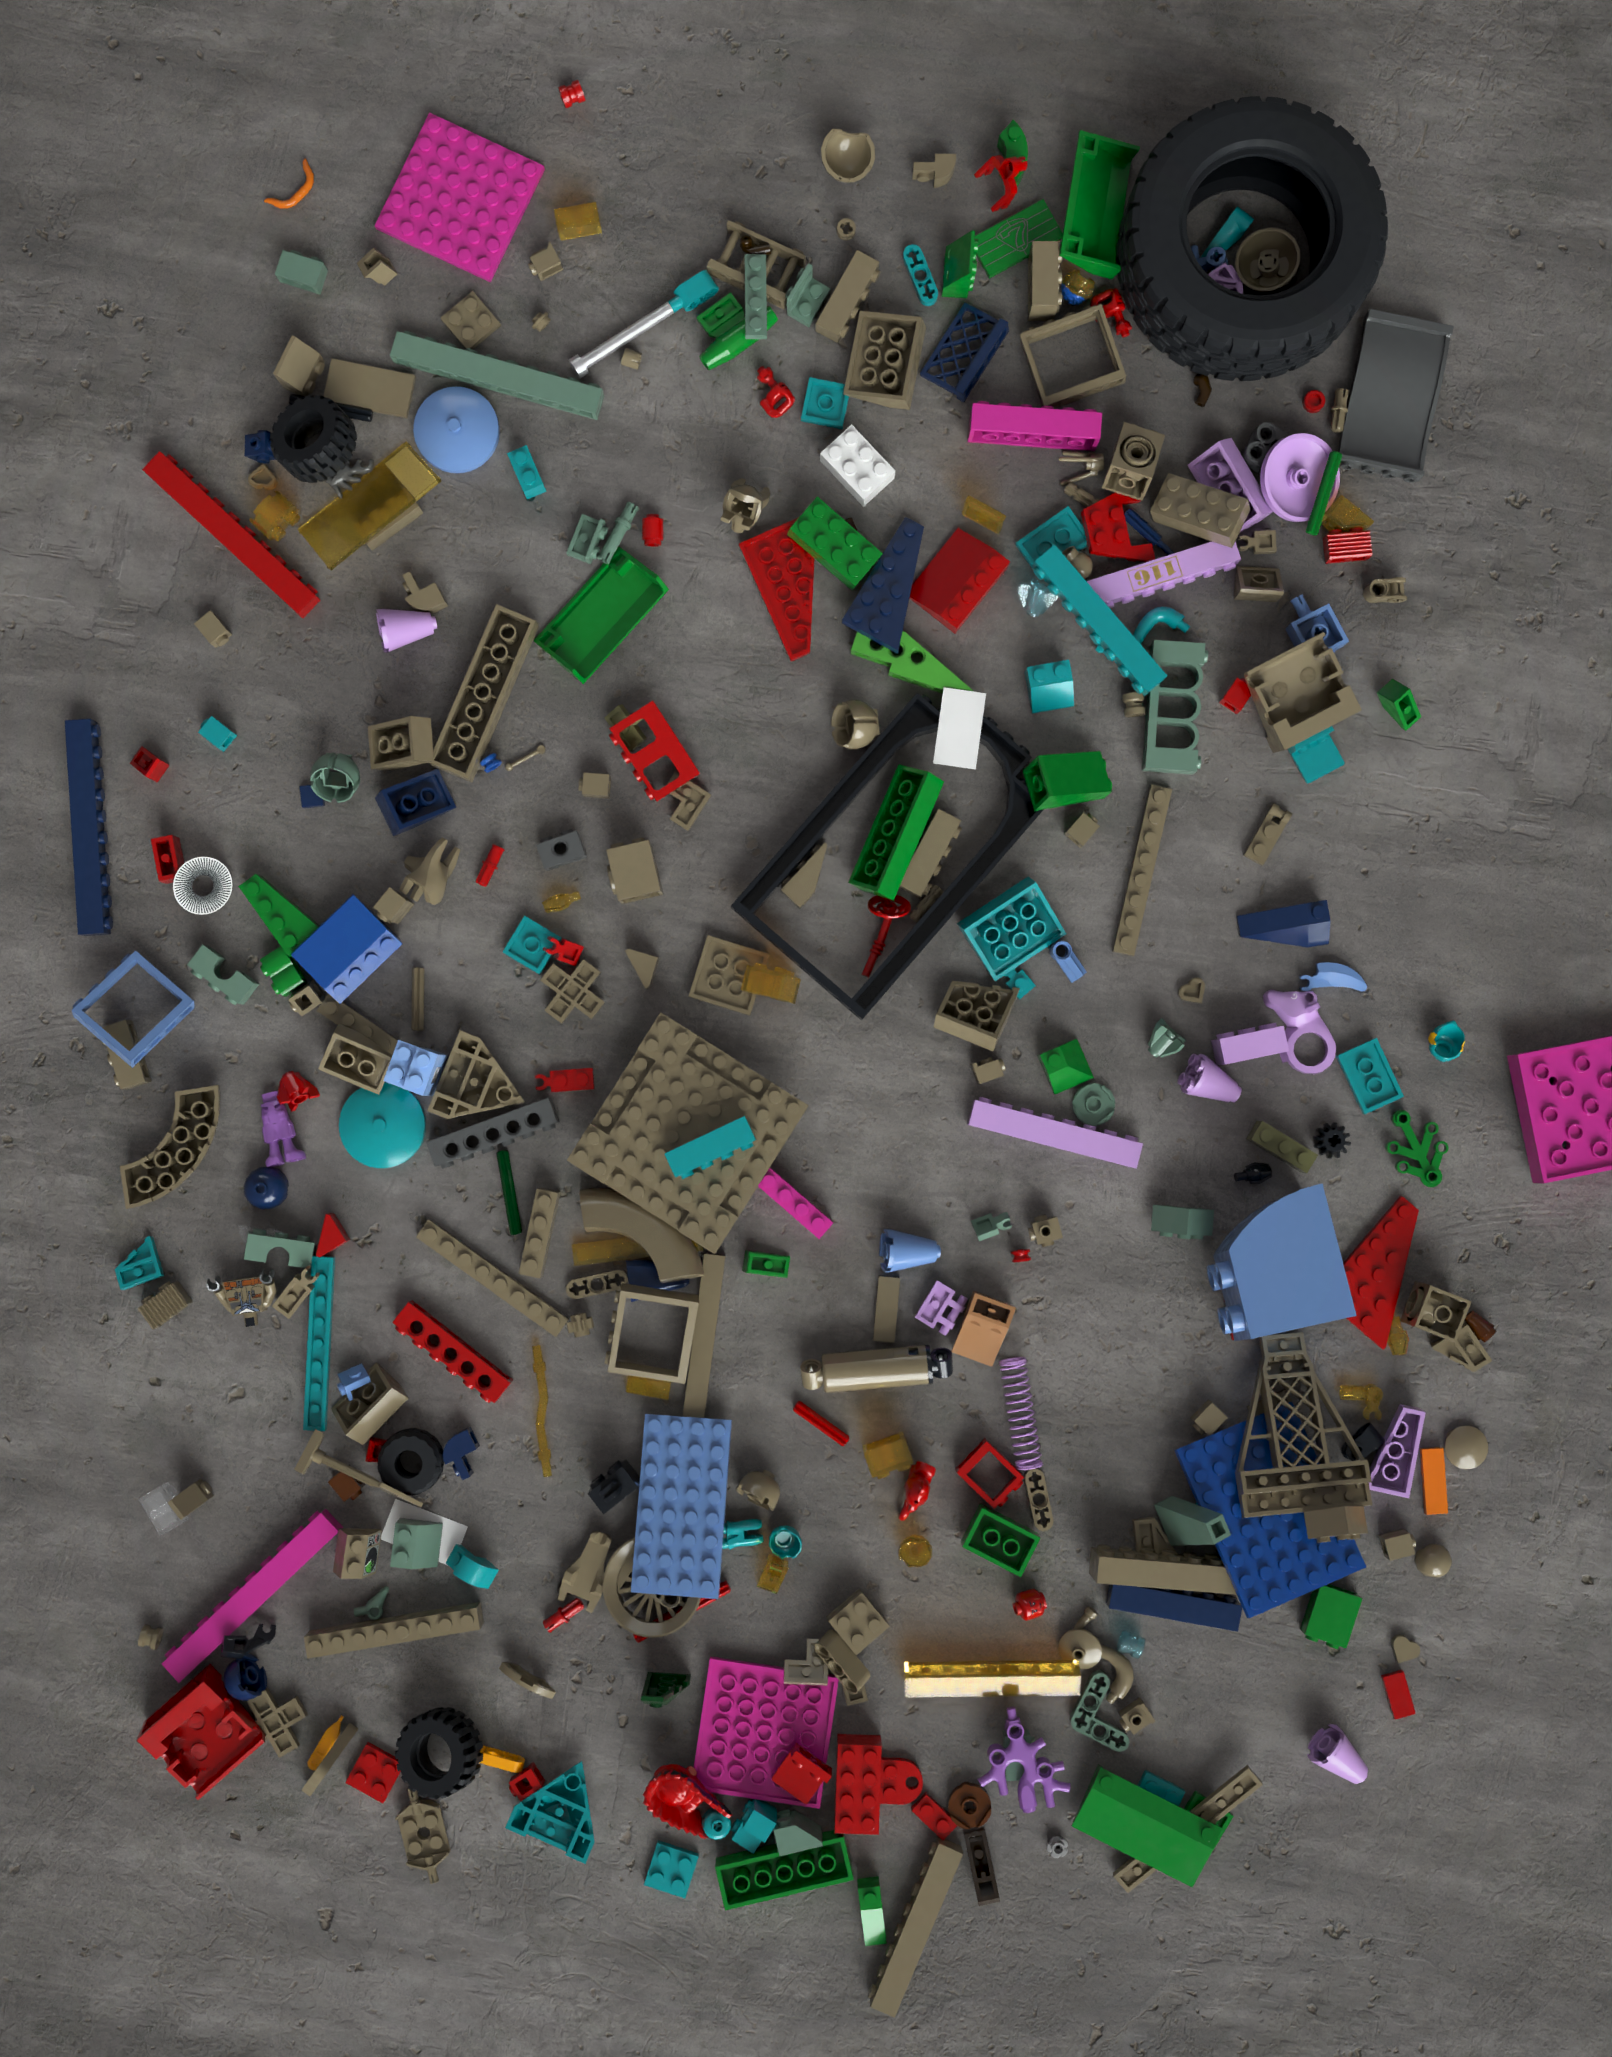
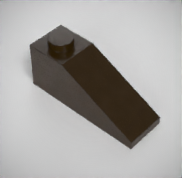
[964,1829,1000,1906]

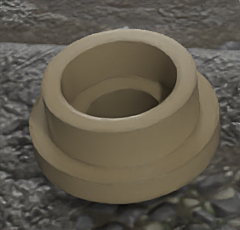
[532,312,551,332]

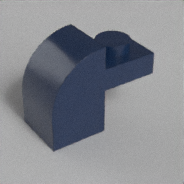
[443,1426,480,1480]

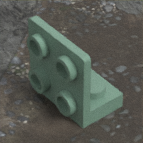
[785,263,831,327]

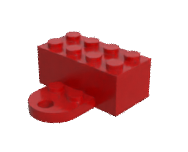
[834,1734,923,1835]

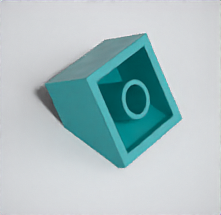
[1024,660,1074,714]

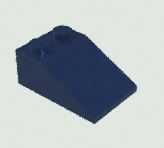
[375,769,456,836]

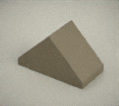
[625,949,659,989]

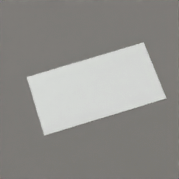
[933,687,986,770]
[381,1499,468,1565]

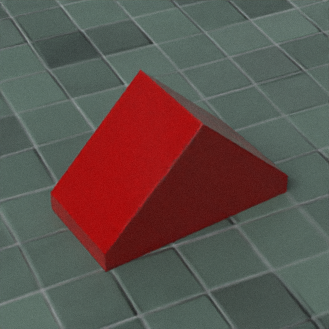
[130,746,170,783]
[316,1213,350,1257]

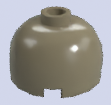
[736,1470,780,1511]

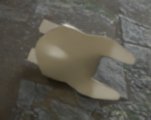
[721,478,770,533]
[399,838,460,905]

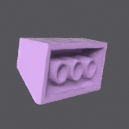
[1188,438,1273,533]

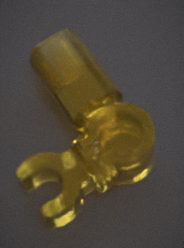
[1339,1384,1383,1420]

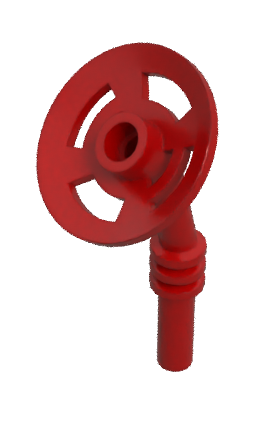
[861,895,911,978]

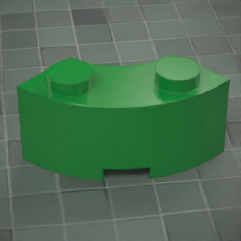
[997,120,1028,187]

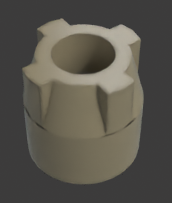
[621,348,642,370]

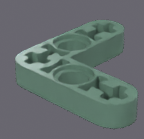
[1070,1670,1129,1752]

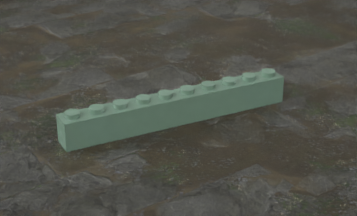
[390,331,604,420]

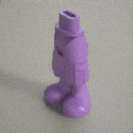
[261,1091,306,1167]

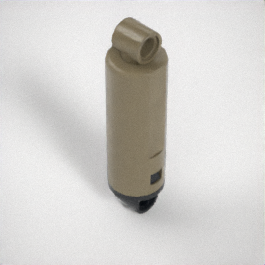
[800,1344,953,1393]

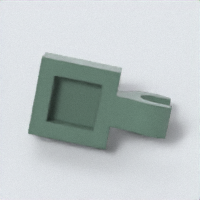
[971,1212,1012,1241]

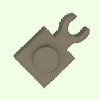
[1238,530,1277,554]

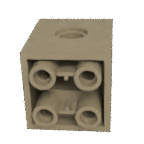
[1102,422,1165,501]
[606,838,663,904]
[1400,1281,1471,1343]

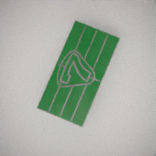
[974,199,1063,279]

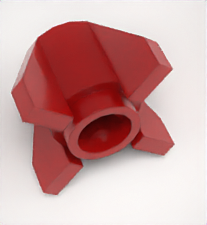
[277,1071,320,1112]

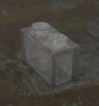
[139,1482,189,1536]

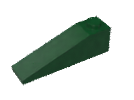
[641,1672,691,1708]

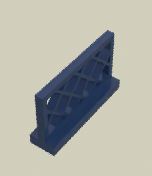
[920,303,1009,402]

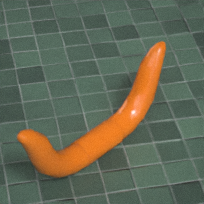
[264,158,314,209]

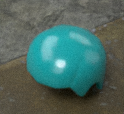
[769,1525,802,1559]

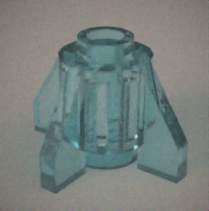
[1017,578,1058,617]

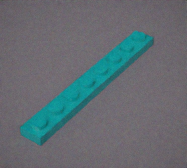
[303,1256,335,1431]

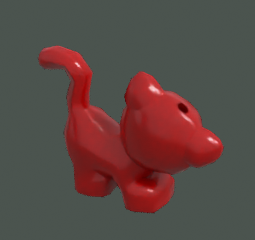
[898,1461,936,1521]

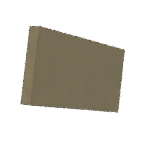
[324,358,416,418]

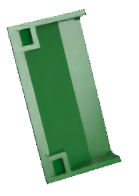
[1059,130,1140,279]
[534,547,669,684]
[1071,1764,1222,1887]

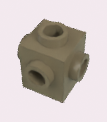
[1028,1214,1063,1247]

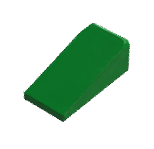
[742,1250,790,1278]

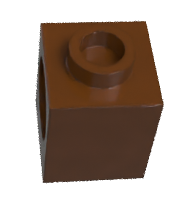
[328,1464,366,1502]

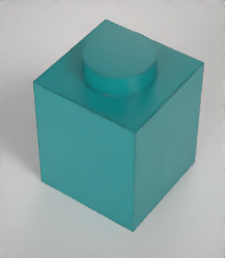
[198,716,237,752]

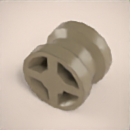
[138,1624,163,1650]

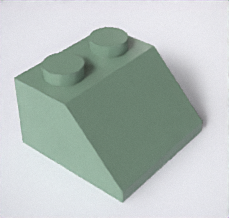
[390,1518,443,1569]
[774,1809,823,1856]

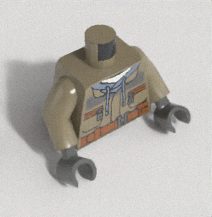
[206,1269,277,1327]

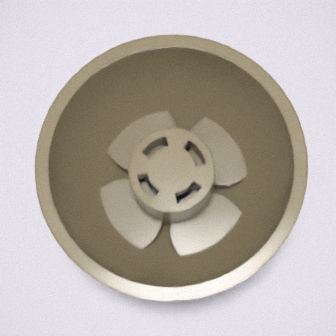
[1235,228,1300,293]

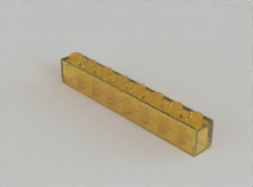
[904,1660,1081,1698]

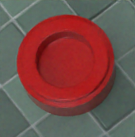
[1302,390,1325,413]

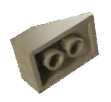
[318,1024,392,1095]

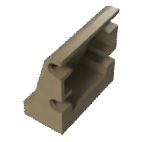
[1244,632,1362,753]

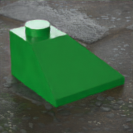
[1037,1038,1094,1095]

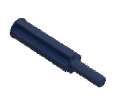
[1124,508,1175,555]

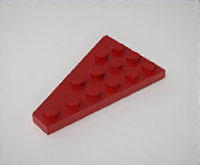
[739,517,815,662]
[1343,1196,1419,1350]

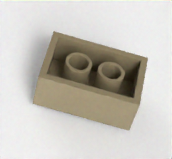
[1028,241,1062,321]
[368,716,434,771]

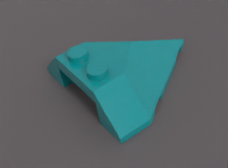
[505,1761,595,1864]

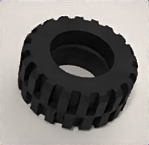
[270,395,357,483]
[395,1707,483,1799]

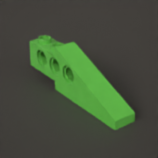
[851,631,973,694]

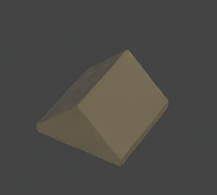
[1234,566,1284,602]

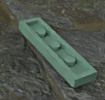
[744,254,767,339]

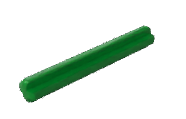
[1306,451,1342,536]

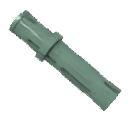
[597,502,639,564]

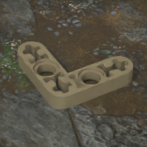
[301,1723,358,1796]

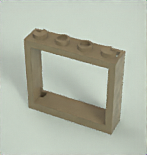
[1020,304,1126,409]
[605,1283,699,1384]

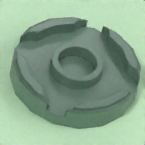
[1072,1083,1115,1126]

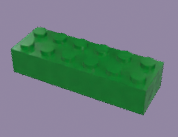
[848,764,944,901]
[715,1830,854,1911]

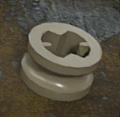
[837,218,856,240]

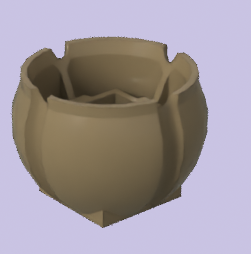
[831,700,880,749]

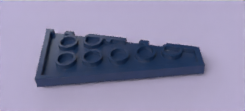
[842,517,924,654]

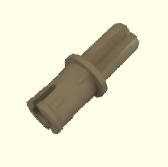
[1330,388,1349,433]

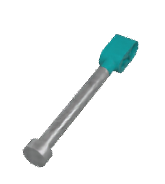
[568,270,719,379]

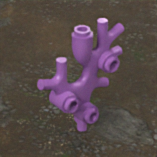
[978,1707,1070,1813]

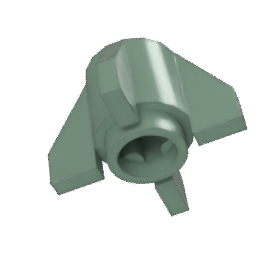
[1147,1018,1186,1058]

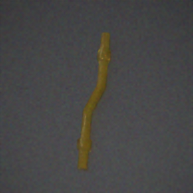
[532,1345,552,1477]

